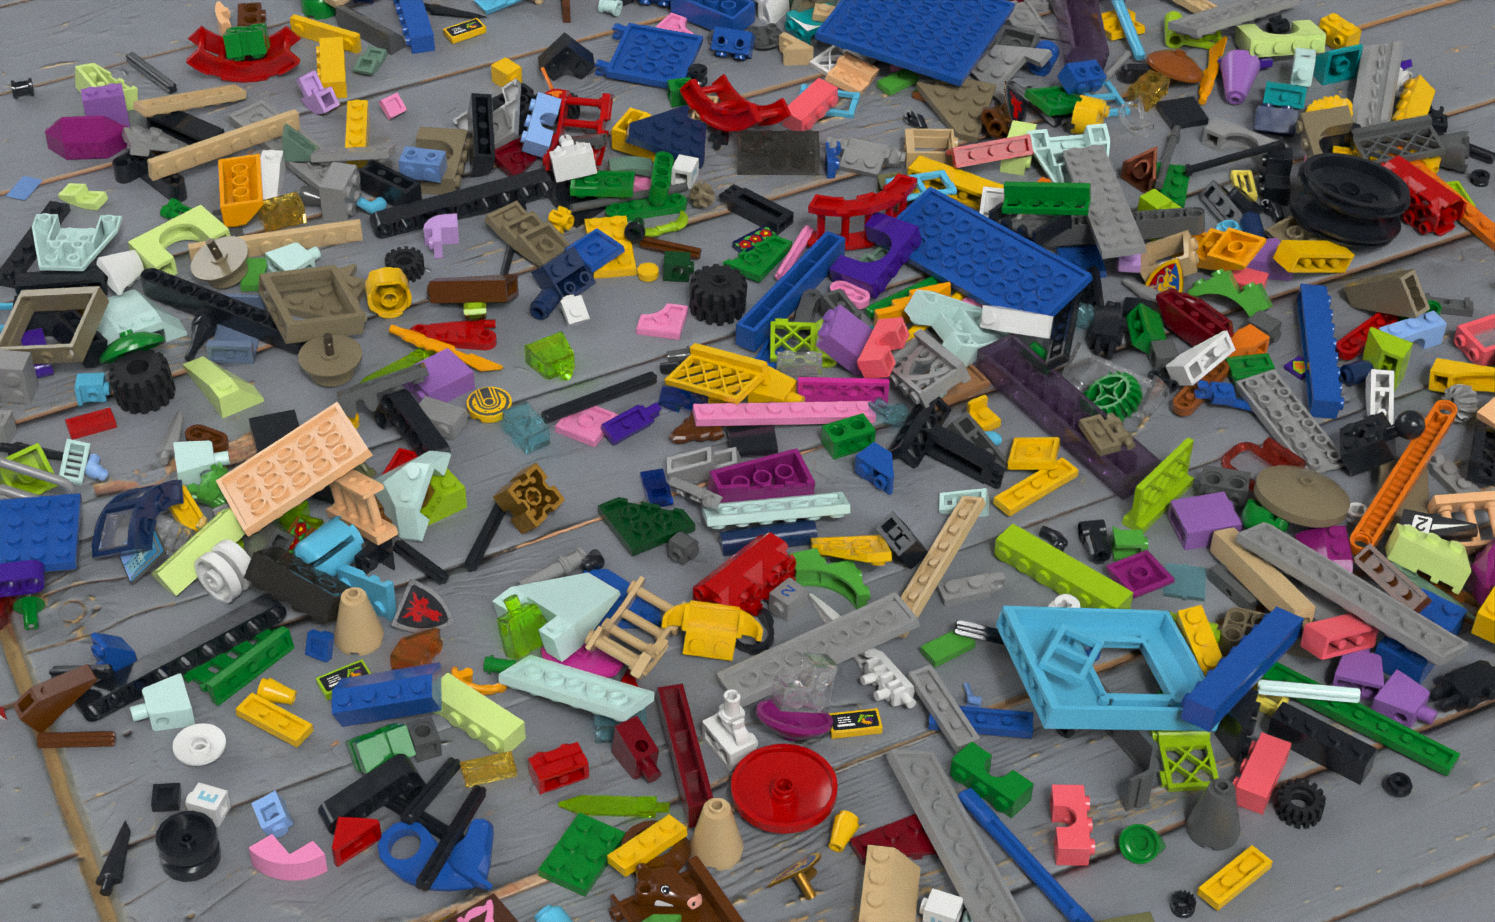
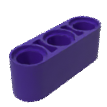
[21,328,54,379]
[0,560,45,597]

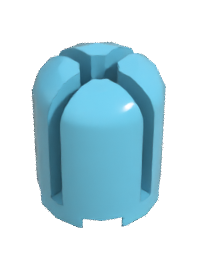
[294,516,364,584]

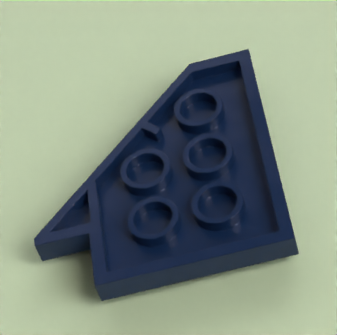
[626,105,706,169]

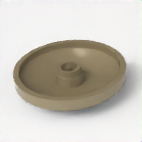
[1254,465,1350,528]

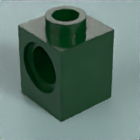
[663,251,695,282]

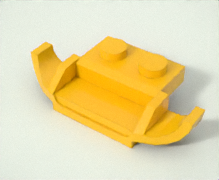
[661,600,763,661]

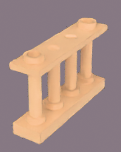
[326,469,398,545]
[1427,491,1495,555]

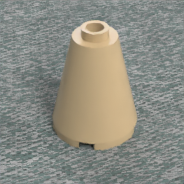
[334,587,384,656]
[690,798,744,871]

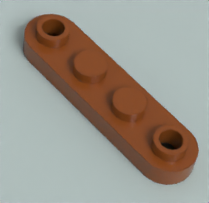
[1172,360,1229,417]

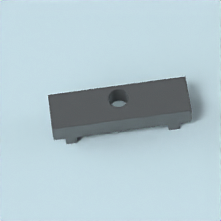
[565,133,608,149]
[1425,293,1474,317]
[1208,564,1257,611]

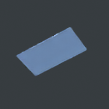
[6,176,43,201]

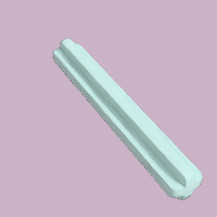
[1257,679,1361,703]

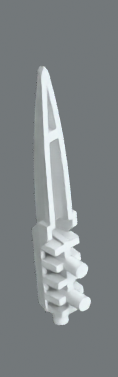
[807,594,916,708]

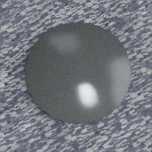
[748,23,783,49]

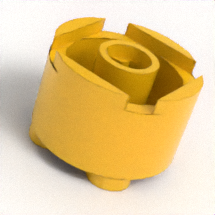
[1071,95,1110,135]
[365,267,412,318]

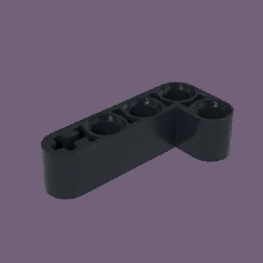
[112,151,187,202]
[375,388,451,456]
[318,754,426,835]

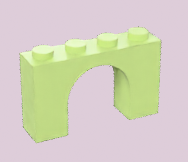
[1235,20,1326,57]
[128,205,230,275]

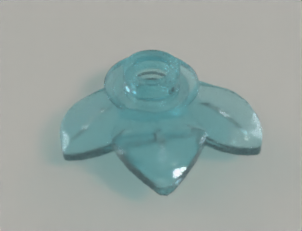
[868,397,909,426]

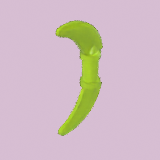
[645,211,688,237]

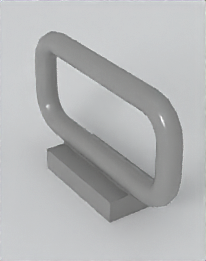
[0,457,75,500]

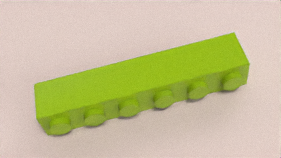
[994,524,1133,609]

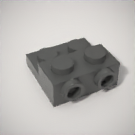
[993,24,1040,69]

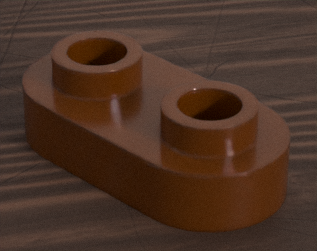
[185,424,229,453]

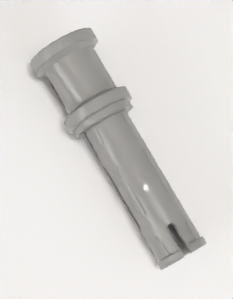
[517,546,587,585]

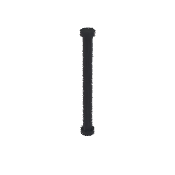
[1185,137,1286,177]

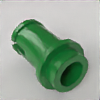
[483,655,516,675]

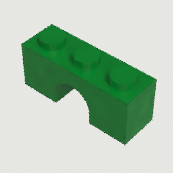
[950,741,1034,819]

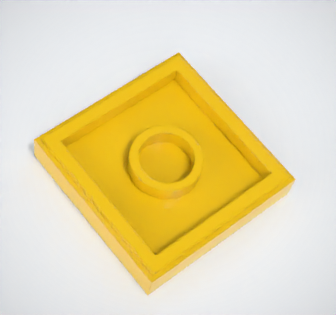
[1008,437,1060,470]

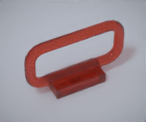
[1221,437,1306,491]

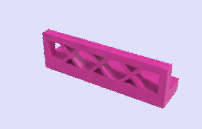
[797,377,889,403]

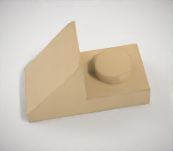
[779,32,814,66]

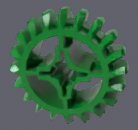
[1081,371,1143,422]

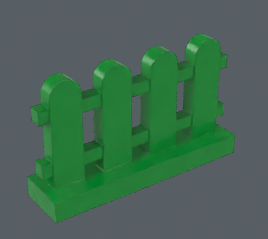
[183,626,295,706]

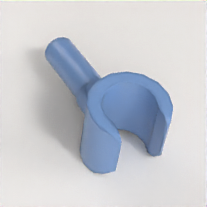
[963,682,981,708]

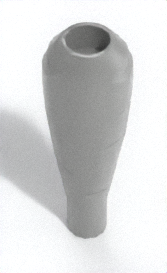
[1123,278,1161,303]

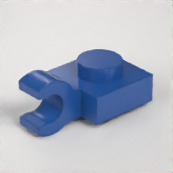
[825,141,841,179]
[1194,380,1236,406]

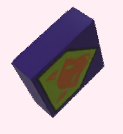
[1284,356,1309,380]

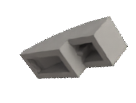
[667,446,742,481]

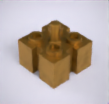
[493,462,565,534]

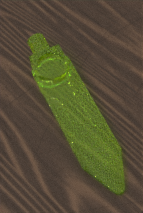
[359,348,436,384]
[558,795,670,818]

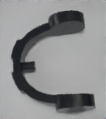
[735,607,774,655]

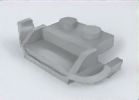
[827,137,906,178]

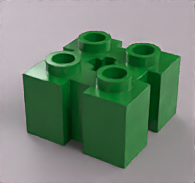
[223,23,271,61]

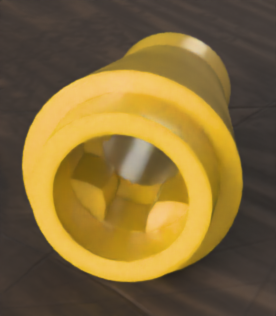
[257,677,297,705]
[828,810,859,853]

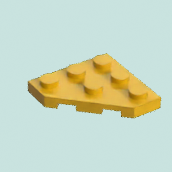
[811,535,892,566]

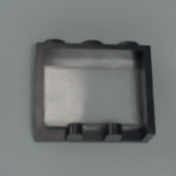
[988,202,1072,246]

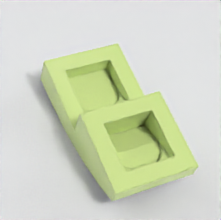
[58,183,109,210]

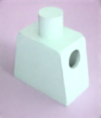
[1290,47,1316,87]
[265,243,321,272]
[173,441,230,488]
[130,673,195,731]

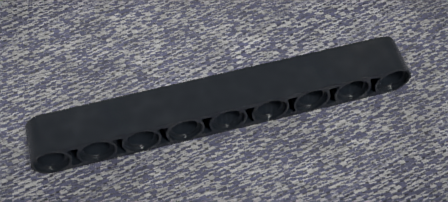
[370,169,555,239]
[141,268,308,354]
[74,594,287,722]

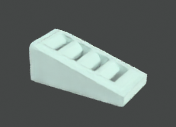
[59,439,91,486]
[939,488,990,517]

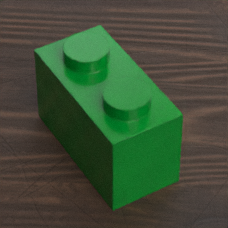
[1126,303,1167,354]

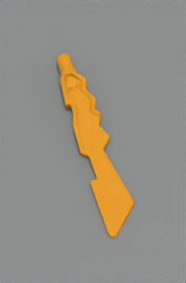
[1198,36,1227,105]
[389,324,503,371]

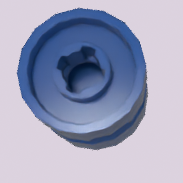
[1027,40,1060,76]

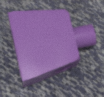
[1332,648,1384,701]
[1371,669,1438,729]

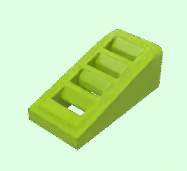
[464,302,487,319]

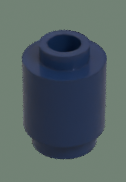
[1239,212,1265,237]
[530,289,560,320]
[1339,360,1374,386]

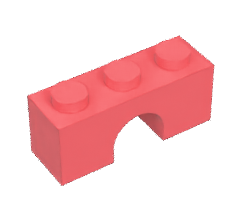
[857,317,910,378]
[1049,784,1095,866]

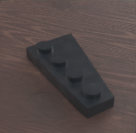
[545,171,606,228]

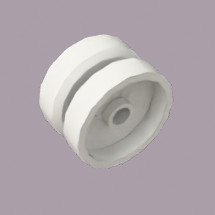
[194,539,258,604]

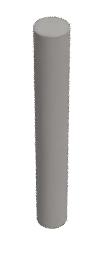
[1105,50,1132,81]

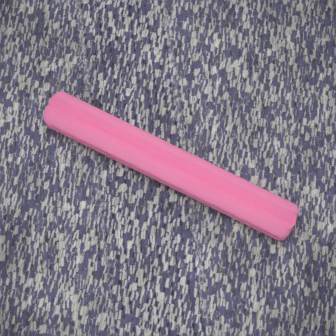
[775,225,814,280]

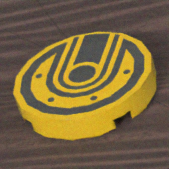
[467,387,512,423]

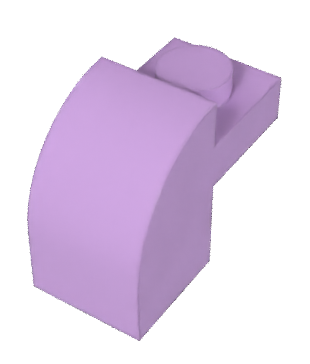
[296,70,340,115]
[424,213,459,258]
[1116,254,1141,273]

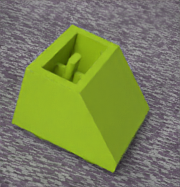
[1362,327,1413,392]

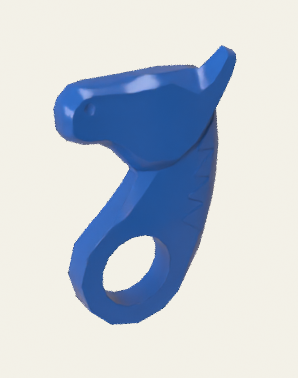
[378,819,494,892]

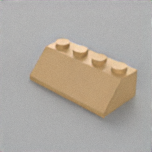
[859,845,921,922]

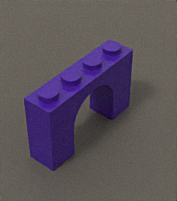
[829,212,922,299]

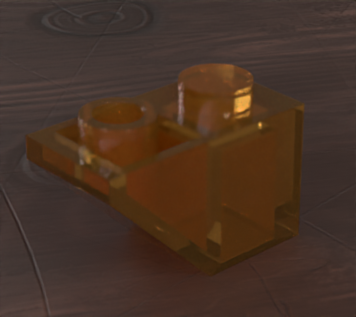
[390,628,443,670]

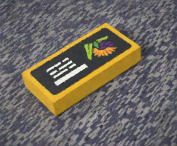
[443,18,486,44]
[828,708,883,739]

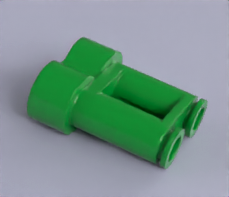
[160,198,193,220]

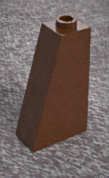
[427,274,519,303]

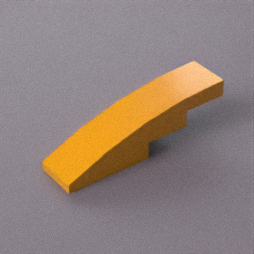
[874,282,951,326]

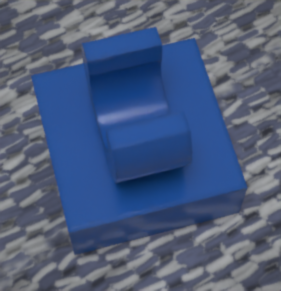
[305,629,334,663]

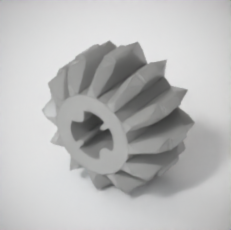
[1442,384,1479,423]

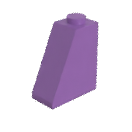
[1246,238,1293,281]

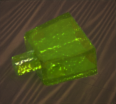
[524,331,575,380]
[497,594,548,659]

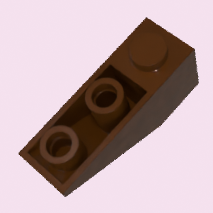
[12,664,98,733]

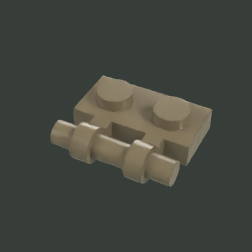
[1078,413,1135,456]

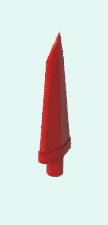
[429,318,496,329]

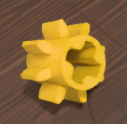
[548,206,574,234]

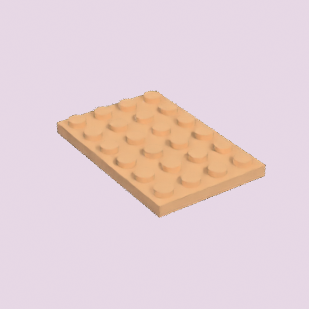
[216,402,373,537]

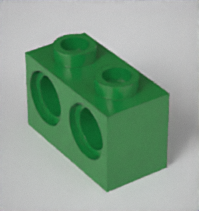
[821,413,876,460]

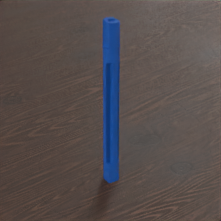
[958,788,1094,922]

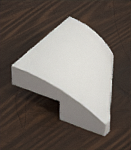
[96,250,144,296]

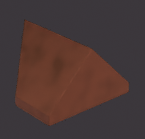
[1121,146,1158,194]

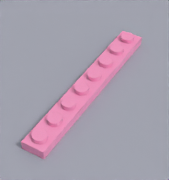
[692,401,876,426]

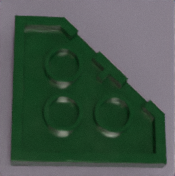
[598,497,695,557]

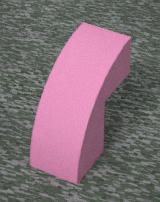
[249,834,328,881]

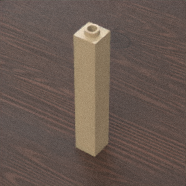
[1210,528,1316,629]

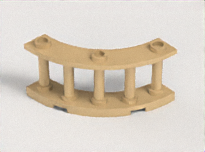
[584,576,687,680]

